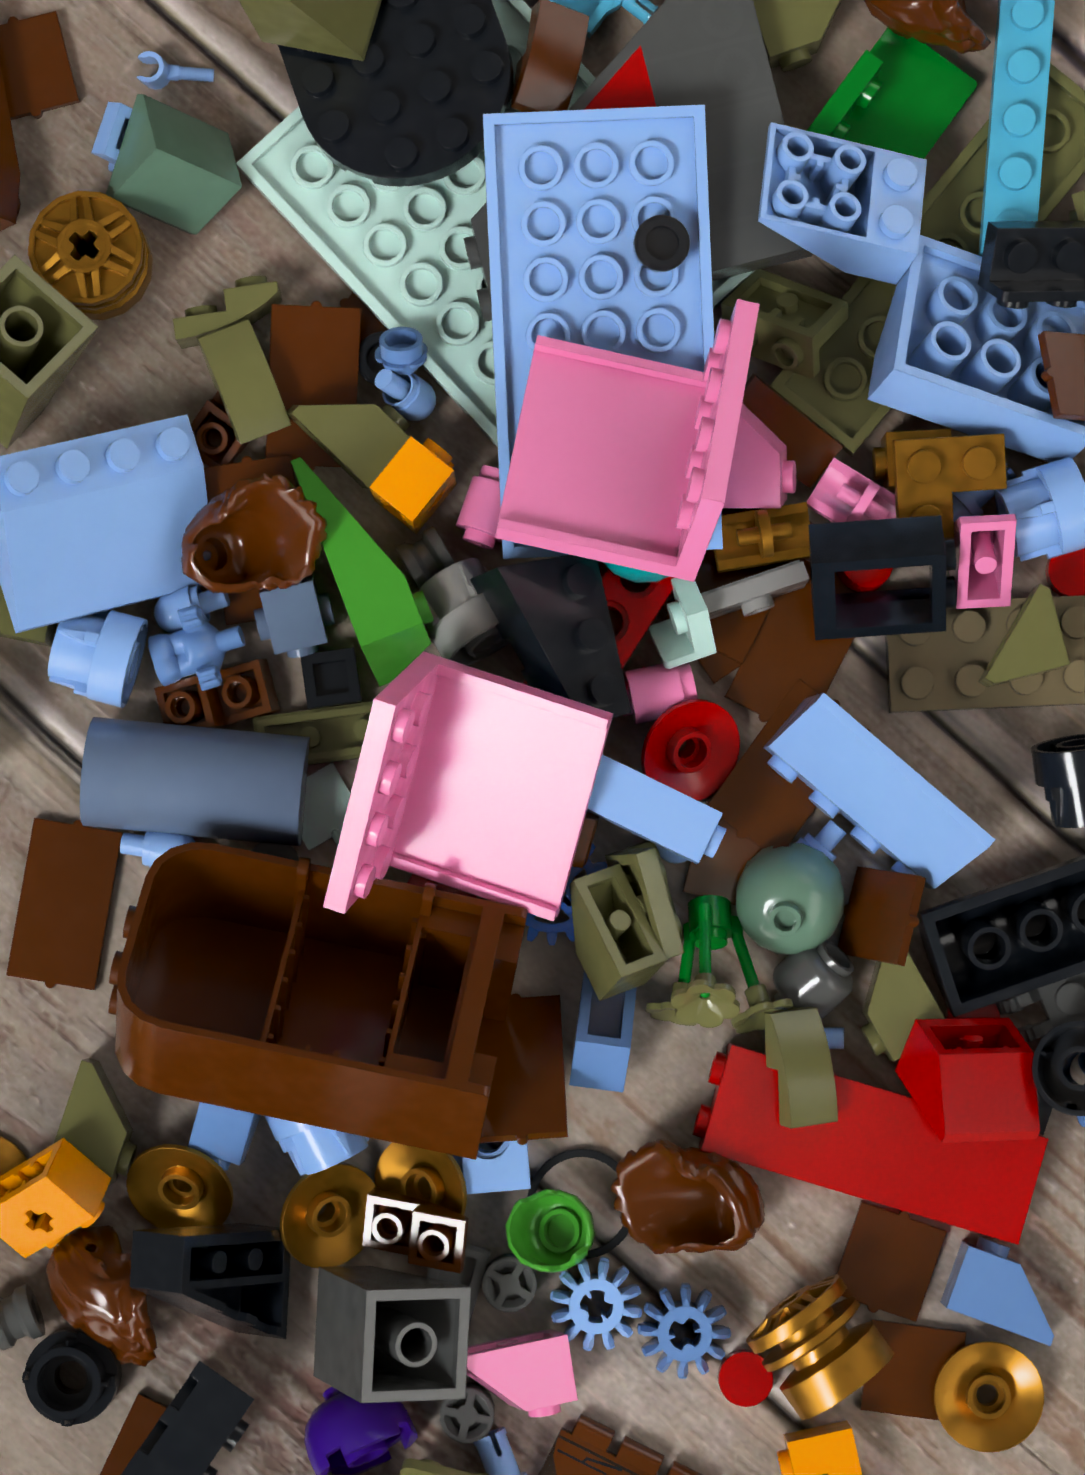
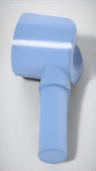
[137,51,214,90]

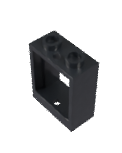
[808,515,956,640]

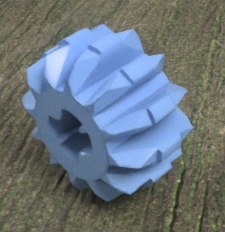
[550,1256,642,1351]

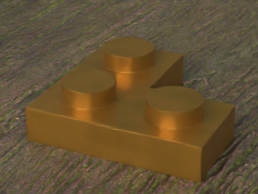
[892,433,1007,538]

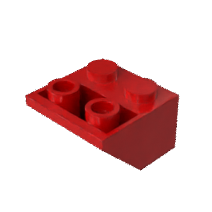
[895,1017,1040,1143]

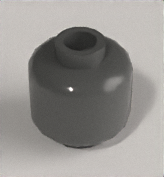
[773,940,854,1019]

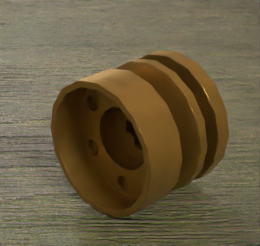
[28,190,153,320]
[746,1274,894,1420]

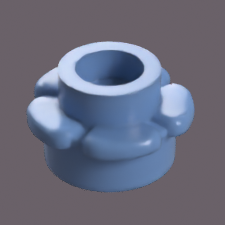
[375,327,428,375]

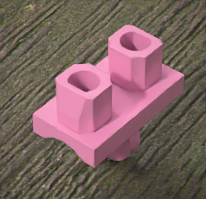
[807,458,896,523]

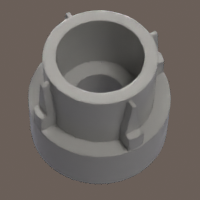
[419,558,510,666]

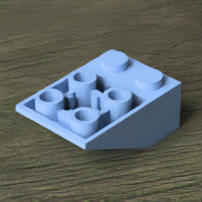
[758,122,927,285]

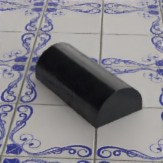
[917,855,1085,1017]

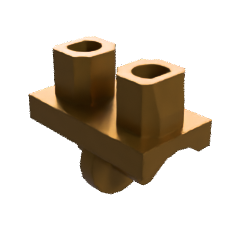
[714,502,810,573]

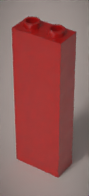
[692,1043,1049,1245]

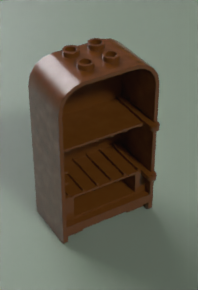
[108,842,528,1160]

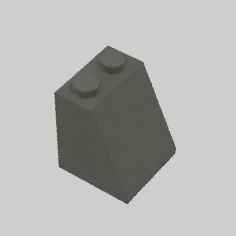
[313,1266,471,1403]

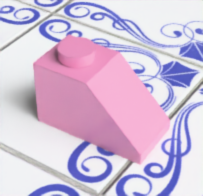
[723,403,796,508]
[949,514,1017,609]
[467,1329,578,1417]

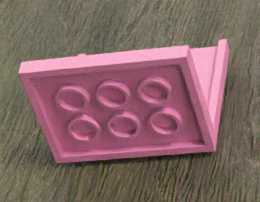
[495,299,760,582]
[323,651,614,921]

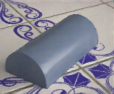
[80,717,310,846]

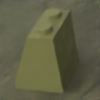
[239,0,382,61]
[0,255,99,449]

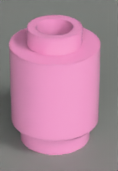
[456,465,502,550]
[623,663,698,724]

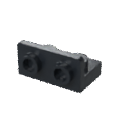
[978,221,1085,309]

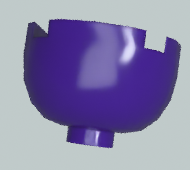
[304,1387,418,1475]

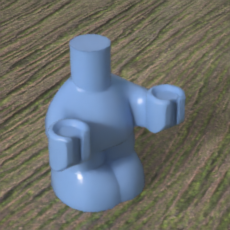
[148,605,246,691]

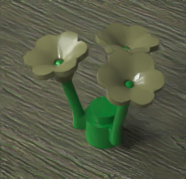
[645,895,794,1034]

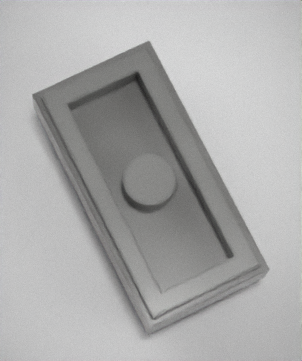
[701,560,809,619]

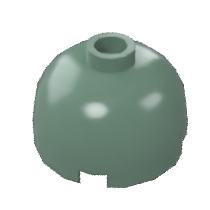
[736,843,845,955]

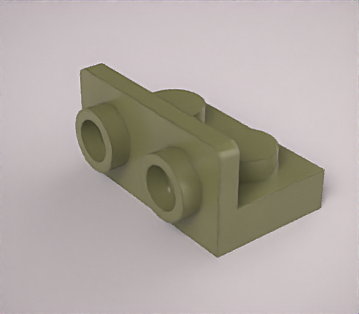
[721,269,849,379]
[605,841,684,959]

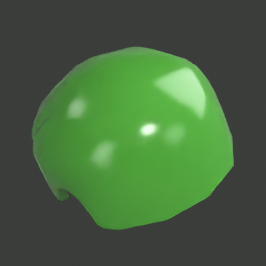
[505,1189,595,1273]

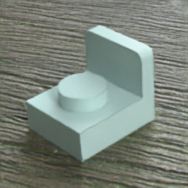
[649,578,717,669]

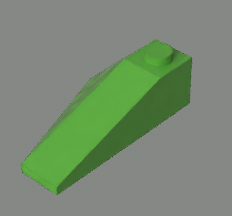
[291,457,434,687]

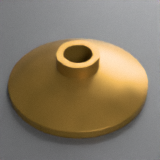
[375,1142,467,1215]
[126,1144,234,1228]
[280,1163,377,1269]
[934,1341,1044,1452]

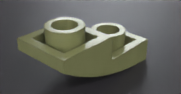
[173,276,282,349]
[196,318,291,444]
[764,1007,838,1129]

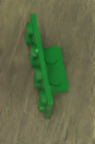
[806,27,977,159]

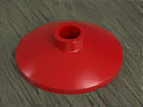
[641,699,740,801]

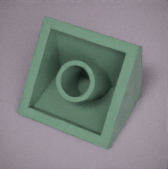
[106,94,242,235]

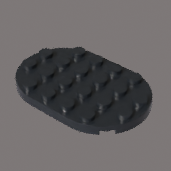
[278,0,514,187]

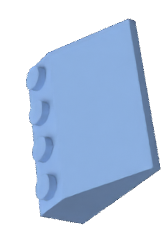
[867,235,1085,462]
[0,414,208,633]
[763,693,995,889]

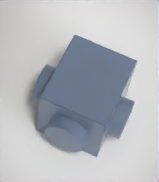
[254,574,335,658]

